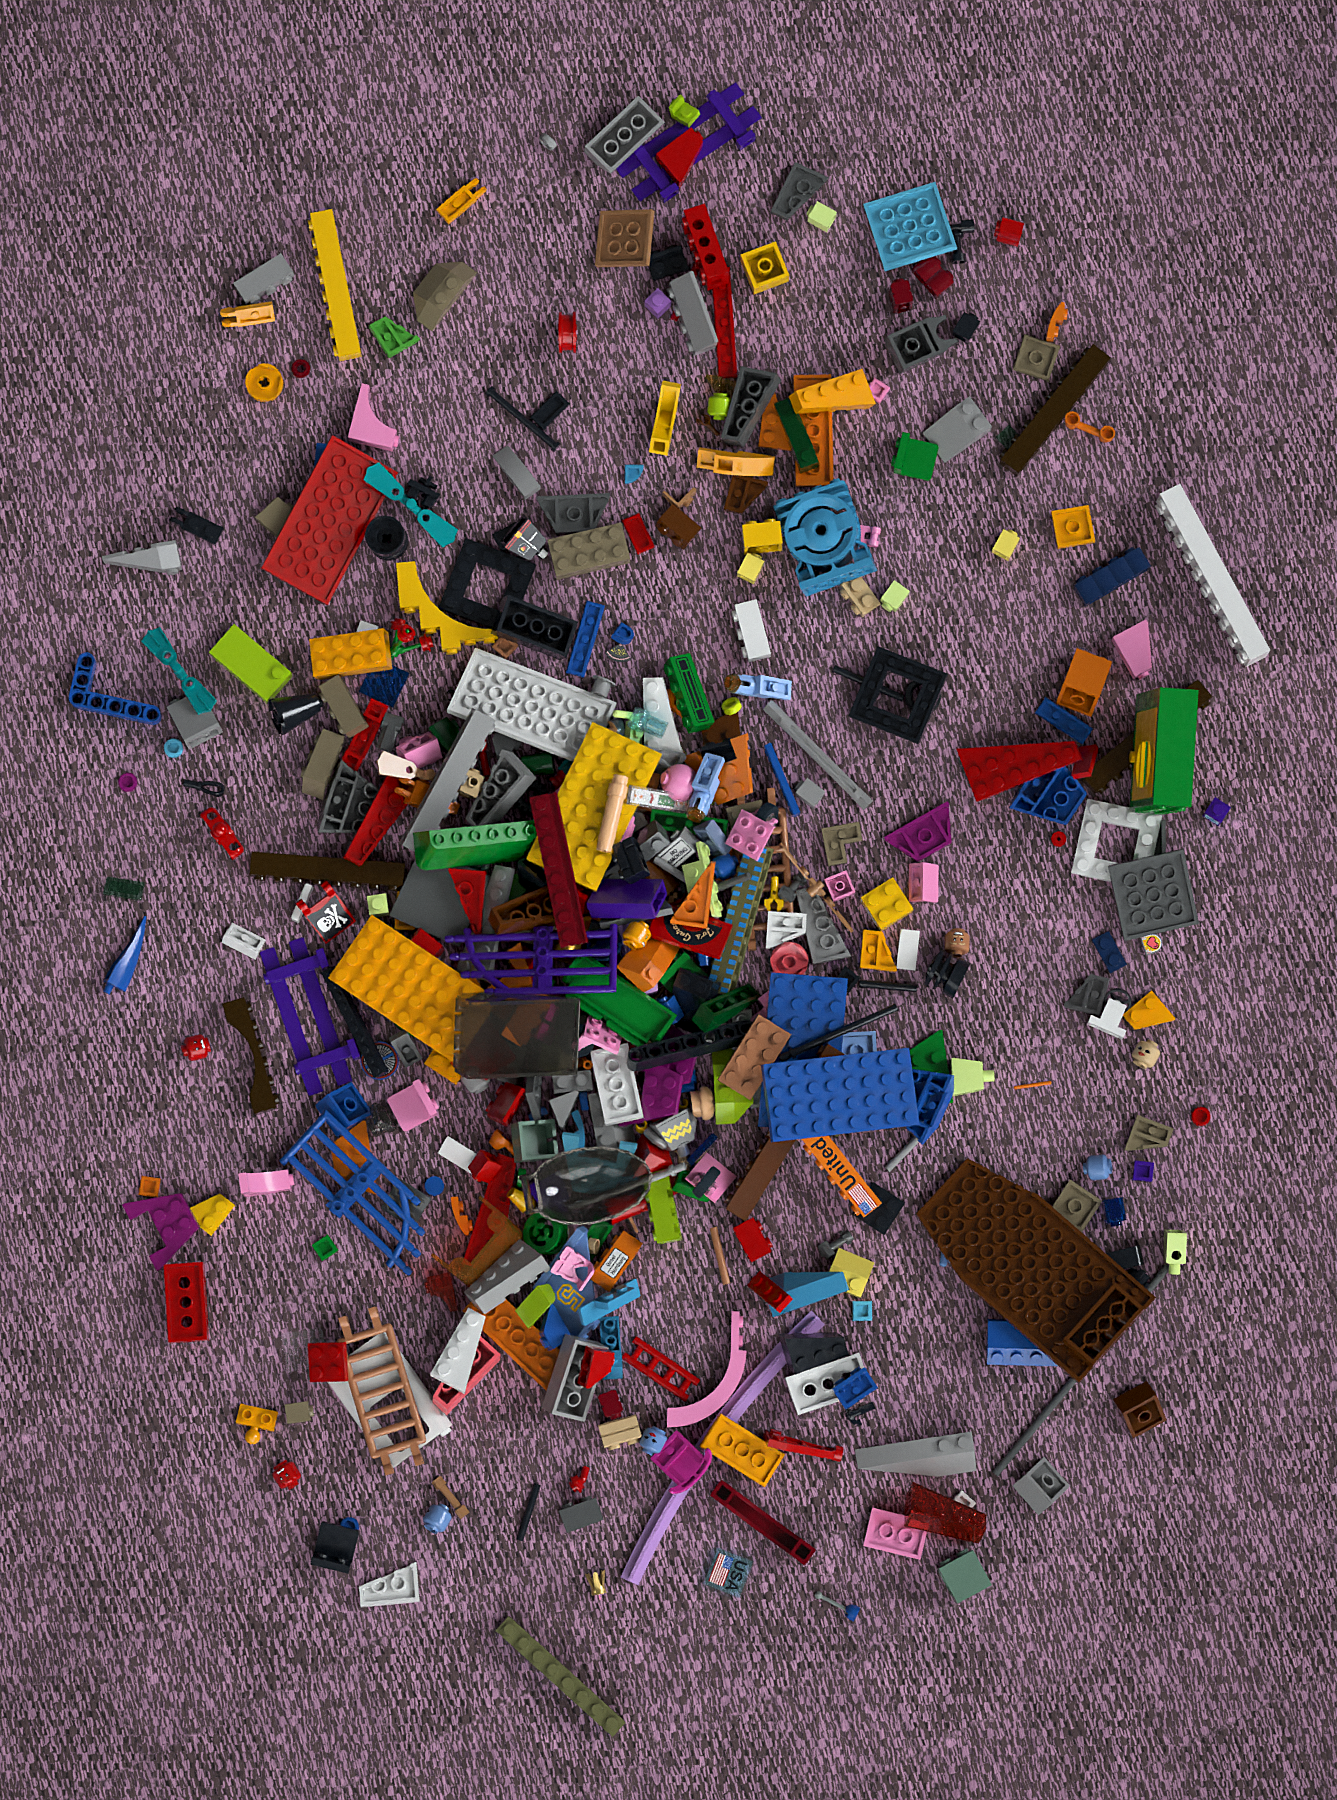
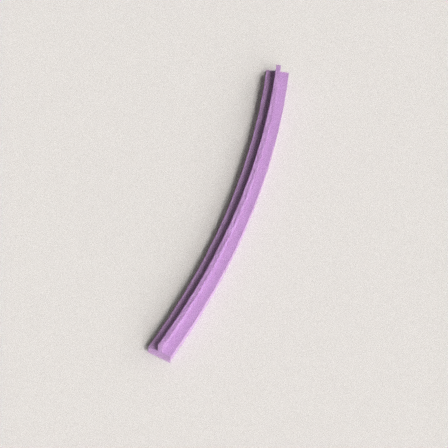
[621,1311,825,1585]

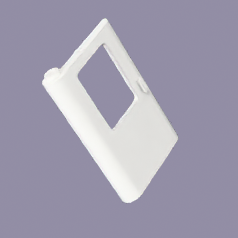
[328,1332,452,1468]

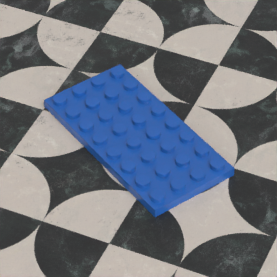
[758,972,848,1127]
[761,1048,920,1143]

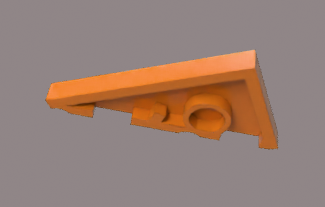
[758,393,792,451]
[670,861,716,929]

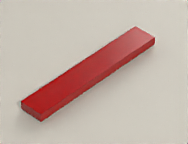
[712,267,738,379]

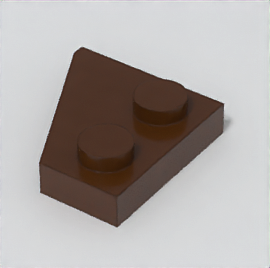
[724,475,769,515]
[702,712,741,746]

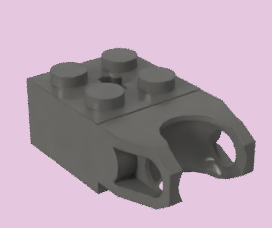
[884,315,958,374]

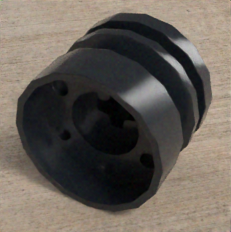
[365,515,409,561]
[924,948,971,999]

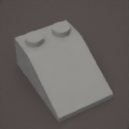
[923,396,992,463]

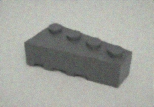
[721,366,781,448]

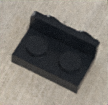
[648,244,689,281]

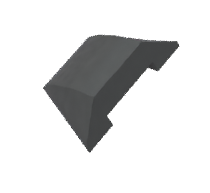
[318,760,379,833]

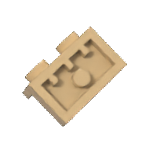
[839,577,881,617]

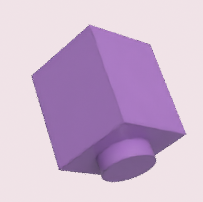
[645,288,671,319]

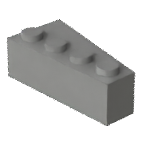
[465,749,536,826]
[464,1239,551,1314]

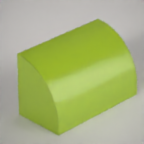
[515,1284,555,1328]

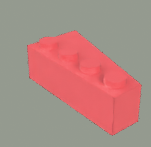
[433,1336,501,1415]

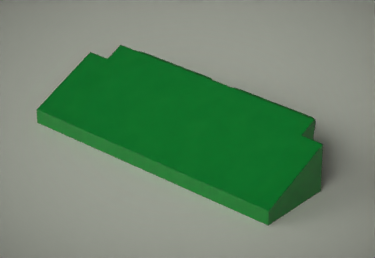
[562,957,677,1047]

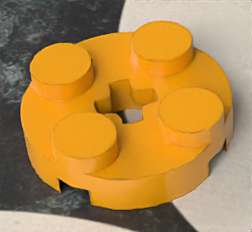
[245,363,284,402]

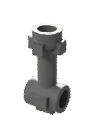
[778,872,807,903]
[818,1230,854,1260]

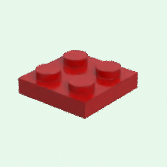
[308,1342,348,1382]

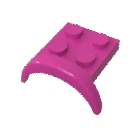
[650,1430,712,1494]

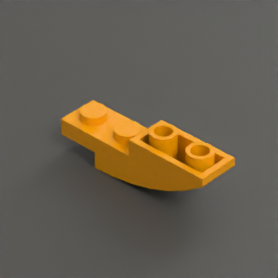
[697,447,775,476]

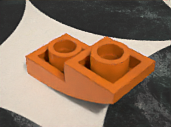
[1046,302,1068,342]
[451,1197,473,1236]

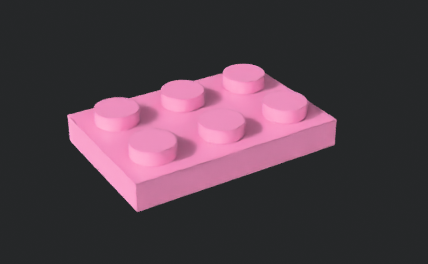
[863,1508,929,1560]

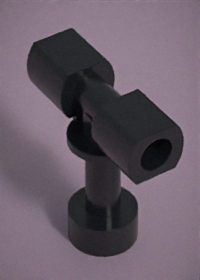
[949,219,975,264]

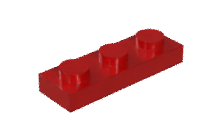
[747,1271,793,1313]

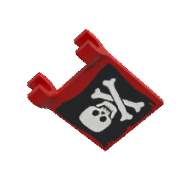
[295,880,356,944]

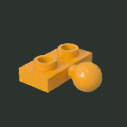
[236,1403,278,1444]

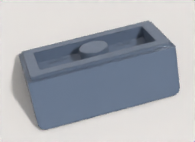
[693,819,732,857]

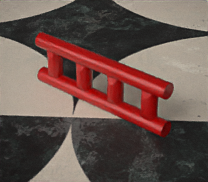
[622,1336,700,1402]

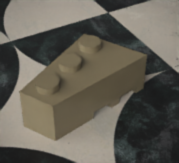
[300,729,344,800]

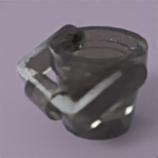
[367,1102,398,1137]

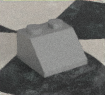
[1013,1457,1070,1515]

